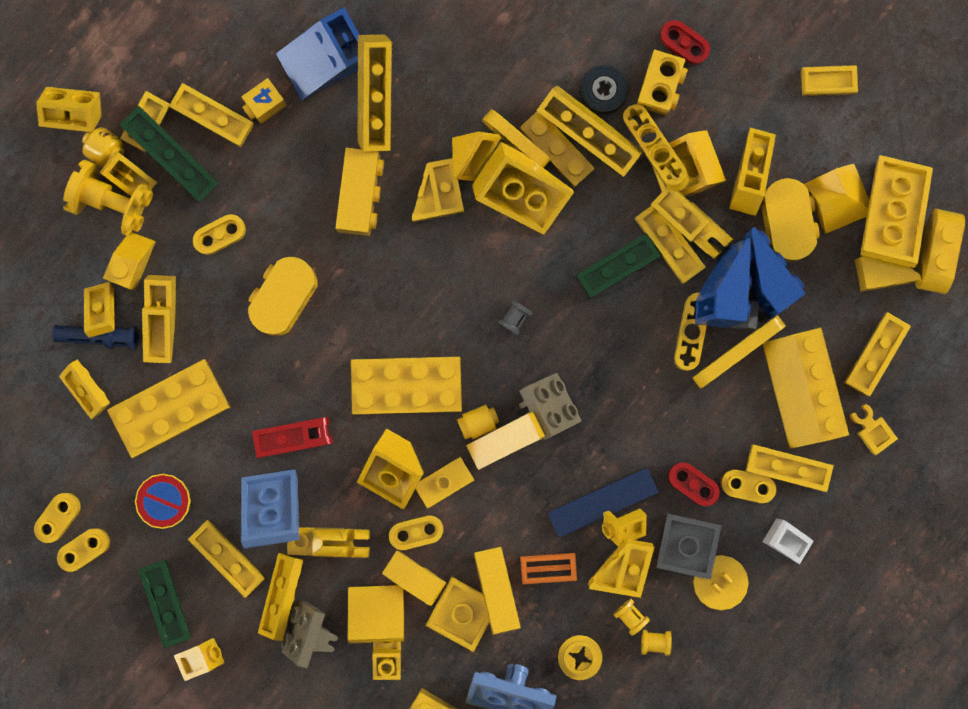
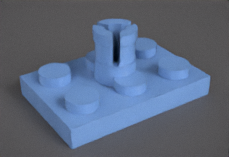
[241,469,299,548]
[465,664,556,709]

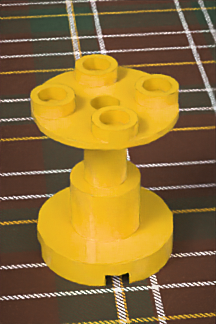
[63,160,153,235]

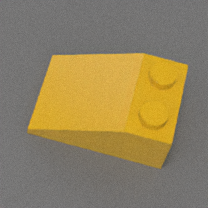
[472,142,574,235]

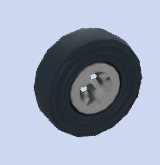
[580,65,628,114]

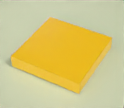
[425,576,490,652]
[348,585,404,643]

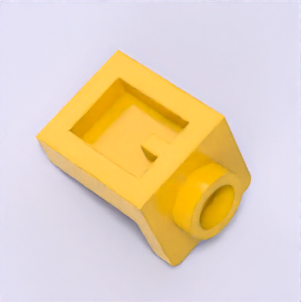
[602,509,647,547]
[174,638,224,681]

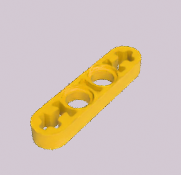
[623,104,689,191]
[692,315,786,389]

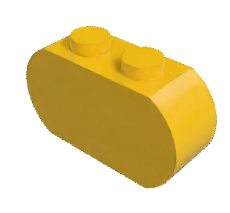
[761,178,820,263]
[915,208,965,294]
[248,257,318,336]

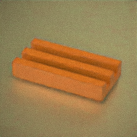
[520,553,577,584]

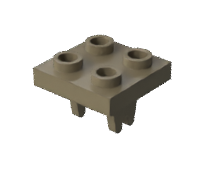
[519,373,582,440]
[281,600,338,668]

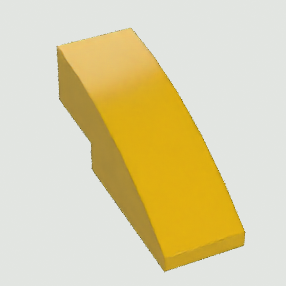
[142,275,176,363]

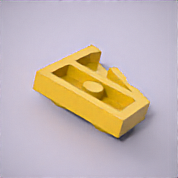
[412,158,464,222]
[588,539,654,598]

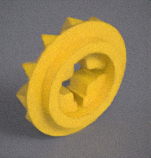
[558,635,602,680]

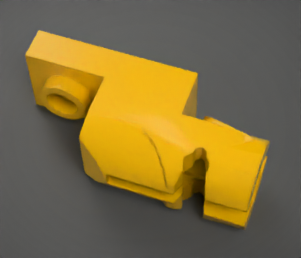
[651,187,733,259]
[287,527,370,558]

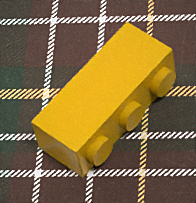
[335,148,384,236]

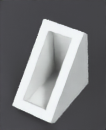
[763,518,813,564]

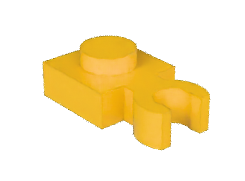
[850,404,898,455]

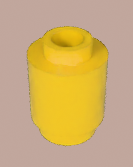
[457,405,500,440]

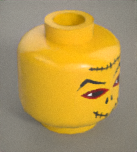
[82,127,124,168]

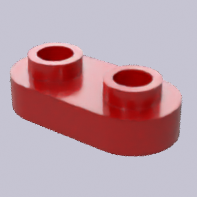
[660,20,710,65]
[668,463,719,506]

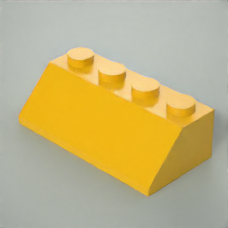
[762,328,849,449]

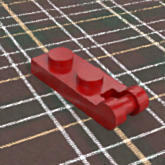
[252,417,333,458]

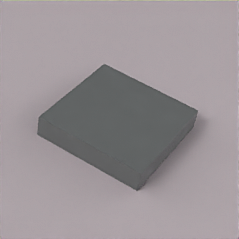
[656,514,722,580]

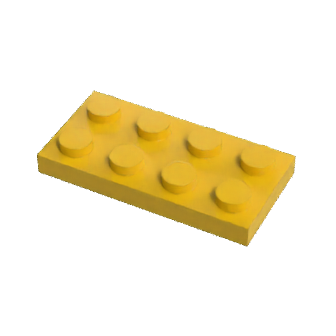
[860,155,933,268]
[351,357,462,415]
[107,359,231,458]

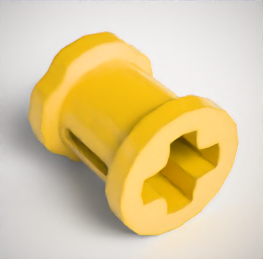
[613,599,650,636]
[641,629,672,656]

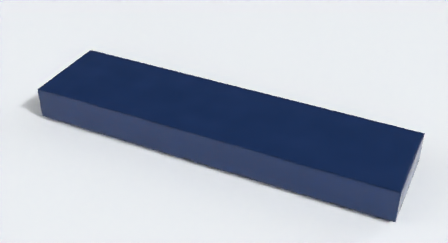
[547,467,659,538]

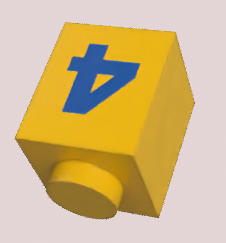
[241,78,287,124]

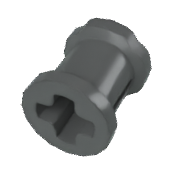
[498,300,532,336]

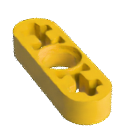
[482,109,550,168]
[674,293,707,371]

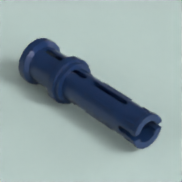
[52,325,139,350]

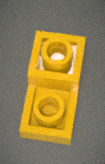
[382,550,446,606]
[372,641,401,680]

